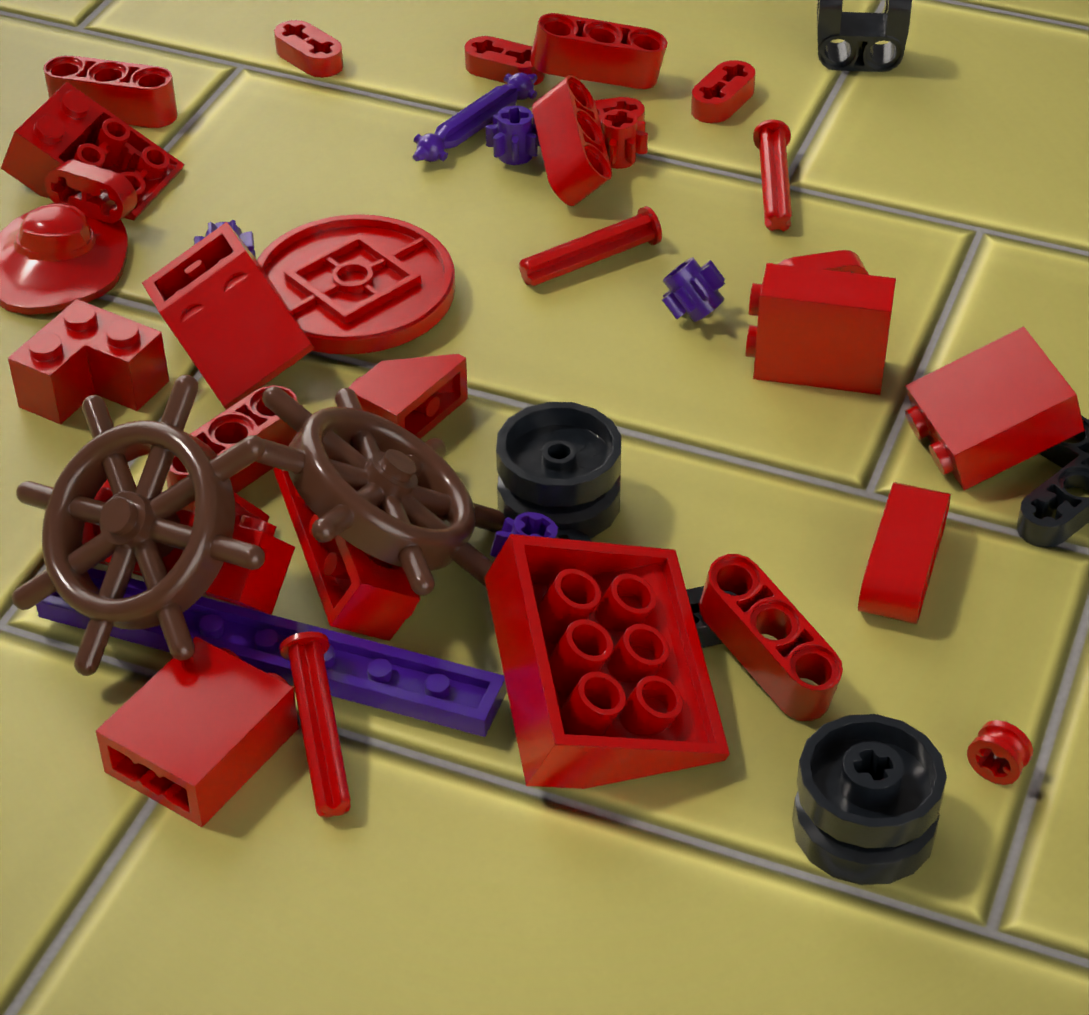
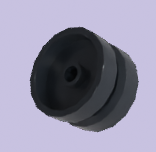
[496,402,622,539]
[792,714,947,885]

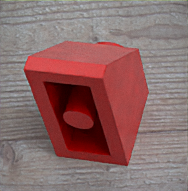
[348,354,468,439]

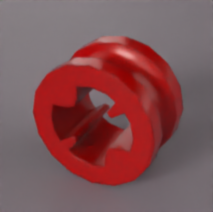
[967,720,1034,785]

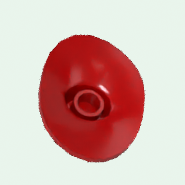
[0,203,128,315]

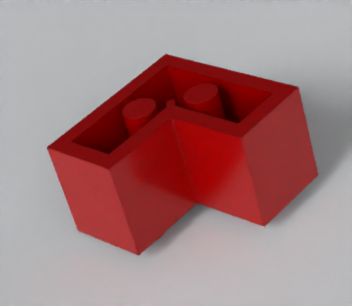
[8,299,170,425]

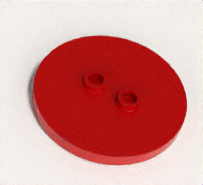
[257,214,455,355]

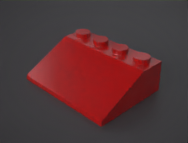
[484,534,730,789]

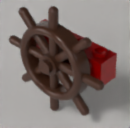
[12,375,295,676]
[256,386,505,641]

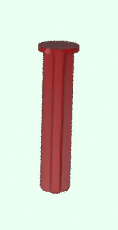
[753,119,792,232]
[519,206,662,286]
[279,631,351,818]

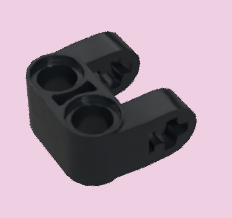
[817,0,912,72]

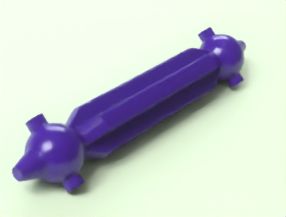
[413,73,537,162]

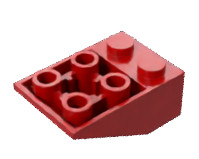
[1,82,185,221]
[142,222,315,410]

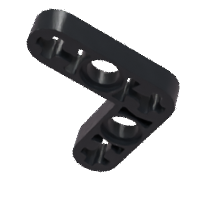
[1017,415,1089,548]

